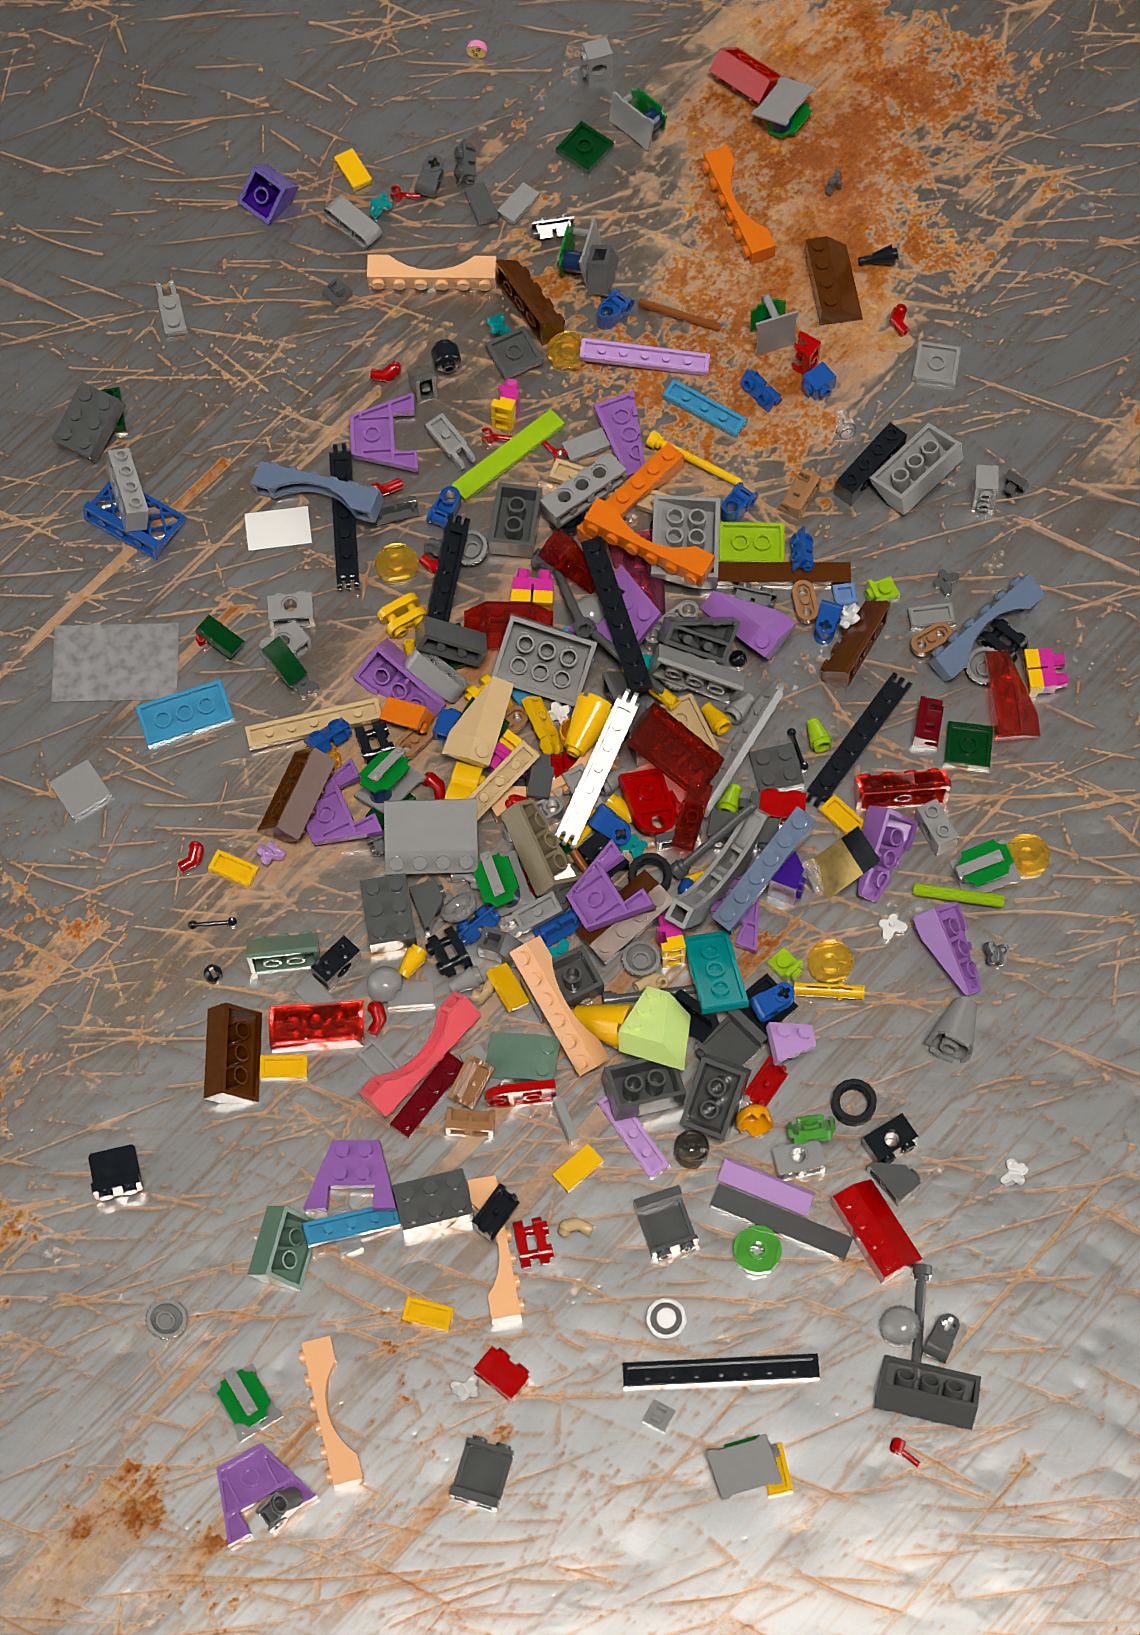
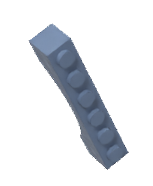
[250,461,385,523]
[927,574,1046,682]
[712,806,818,934]

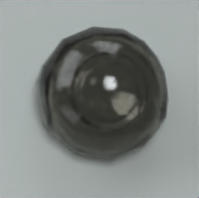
[673,1130,709,1169]

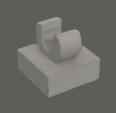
[642,1399,676,1434]

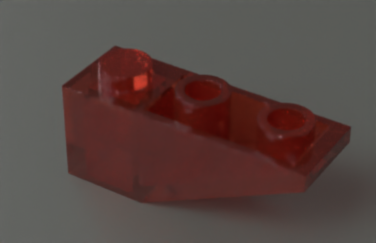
[537,528,596,594]
[671,777,713,852]

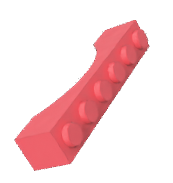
[359,991,481,1117]

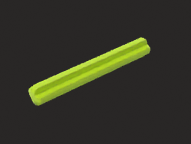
[913,883,1005,908]

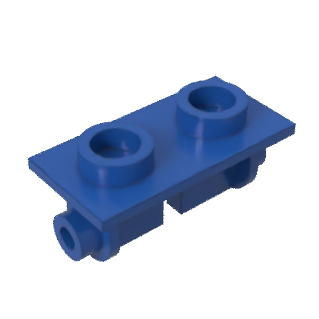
[739,369,782,413]
[790,526,814,572]
[303,718,352,753]
[456,904,501,946]
[532,909,581,947]

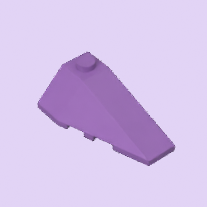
[700,591,797,660]
[858,805,919,902]
[912,901,981,996]

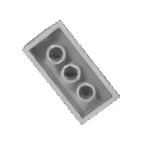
[869,423,963,515]
[648,643,744,704]

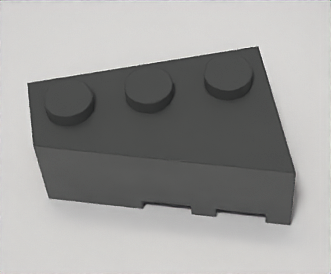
[657,617,740,664]

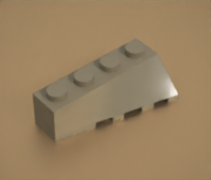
[500,799,582,897]

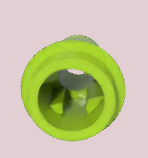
[806,718,832,753]
[716,783,742,813]

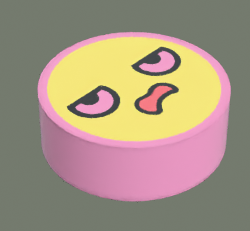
[466,40,488,59]

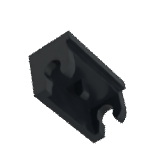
[472,1183,520,1241]

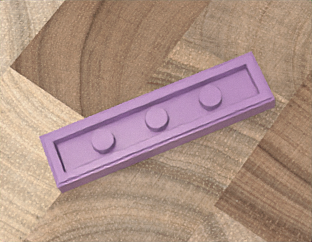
[597,1096,670,1180]
[717,1157,815,1216]

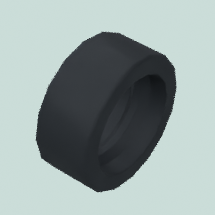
[628,853,672,891]
[831,1079,877,1127]

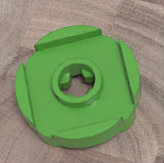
[787,1114,836,1144]
[733,1225,782,1275]

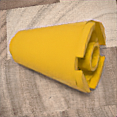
[564,692,612,758]
[571,1004,634,1050]

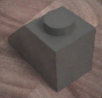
[407,365,438,404]
[409,878,446,936]
[866,1162,921,1207]

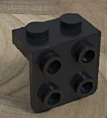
[88,1145,144,1200]

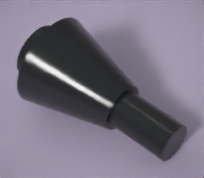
[859,244,899,266]

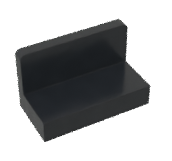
[675,989,719,1043]

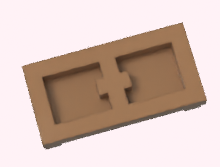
[778,469,821,520]
[447,1054,496,1110]
[445,1107,496,1138]

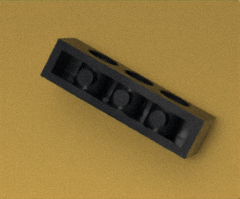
[834,422,907,506]

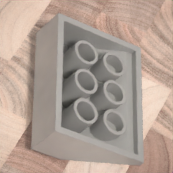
[651,494,720,589]
[491,613,597,707]
[384,798,478,875]

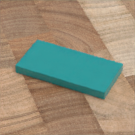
[684,930,749,1014]

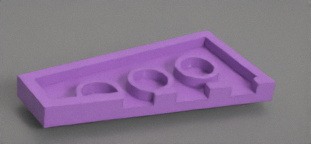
[593,390,645,480]

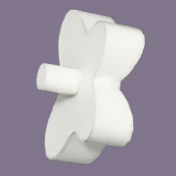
[840,603,860,629]
[548,701,571,724]
[879,914,908,942]
[1001,1158,1029,1186]
[450,1375,479,1401]

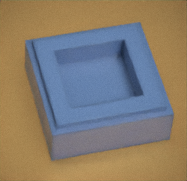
[832,582,858,607]

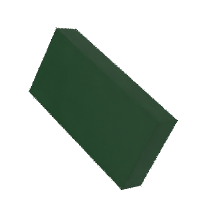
[195,615,245,659]

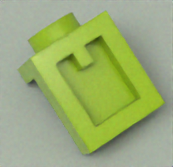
[864,576,900,602]
[767,947,804,983]

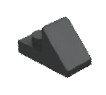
[526,753,554,799]

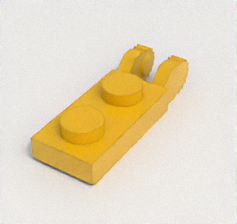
[521,696,564,755]

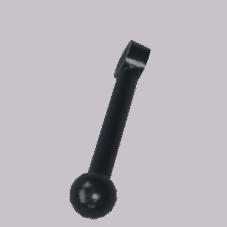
[787,728,809,772]
[188,917,237,929]

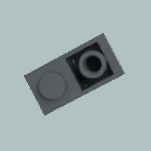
[587,245,619,296]
[477,926,524,968]

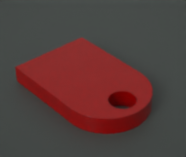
[617,768,676,836]
[484,1079,556,1108]

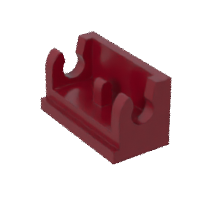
[912,696,944,750]

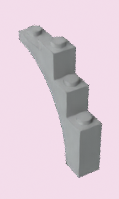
[665,808,771,929]

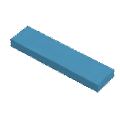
[662,379,748,439]
[301,1206,401,1248]

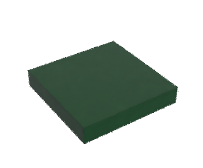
[555,121,614,174]
[944,721,994,771]

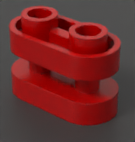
[512,1217,554,1269]

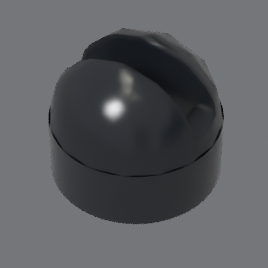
[729,650,747,670]
[204,964,223,984]

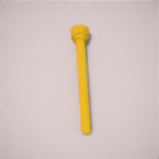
[646,430,743,485]

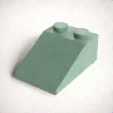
[485,1032,561,1084]

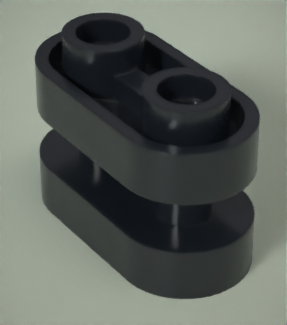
[977,619,1029,667]
[354,719,395,766]
[425,926,473,978]

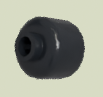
[431,339,461,373]

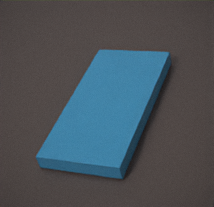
[135,679,235,749]

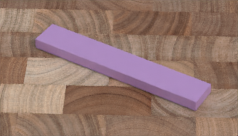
[579,338,710,376]

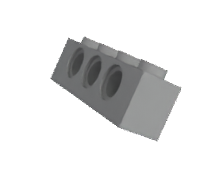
[106,448,149,532]
[540,453,627,529]

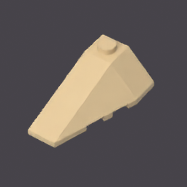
[442,676,514,769]

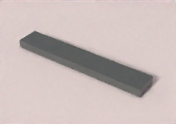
[710,1184,853,1261]

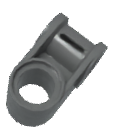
[415,155,444,198]
[923,1313,960,1364]
[256,1487,302,1533]

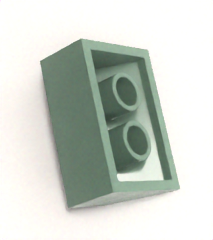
[246,931,320,974]
[247,1205,315,1291]

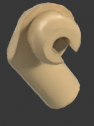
[633,973,669,992]
[470,976,495,1005]
[558,1217,594,1237]

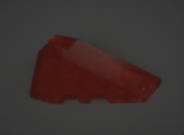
[985,650,1041,741]

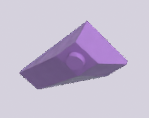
[353,638,447,719]

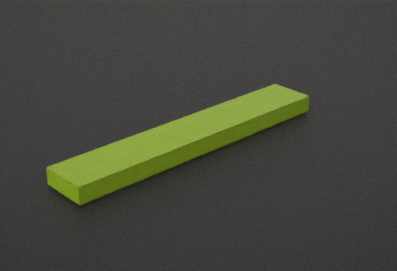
[451,409,565,503]

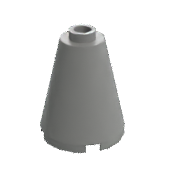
[926,996,977,1063]

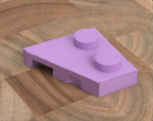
[766,1022,816,1065]

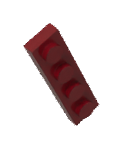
[390,1052,464,1140]

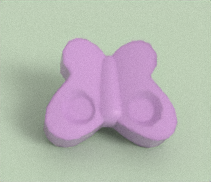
[256,842,286,864]

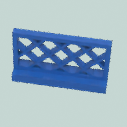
[83,481,187,560]

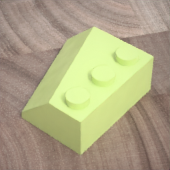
[619,986,691,1071]

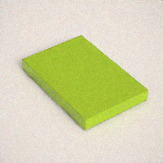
[719,522,785,562]

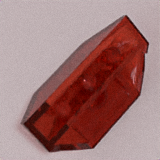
[464,601,553,650]

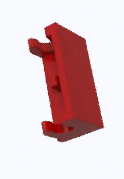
[792,331,821,375]
[743,1055,788,1107]

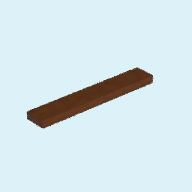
[717,562,851,586]

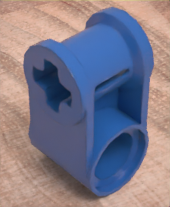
[597,288,634,330]
[720,482,759,522]
[426,486,461,530]
[814,600,844,645]
[587,803,631,844]
[749,982,795,1022]

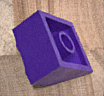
[237,164,299,225]
[768,851,806,906]

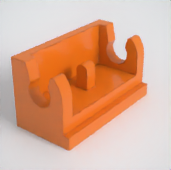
[379,697,435,734]

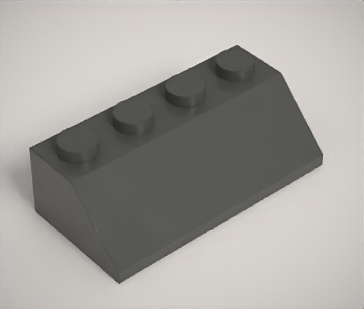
[602,671,665,768]
[875,1355,981,1430]

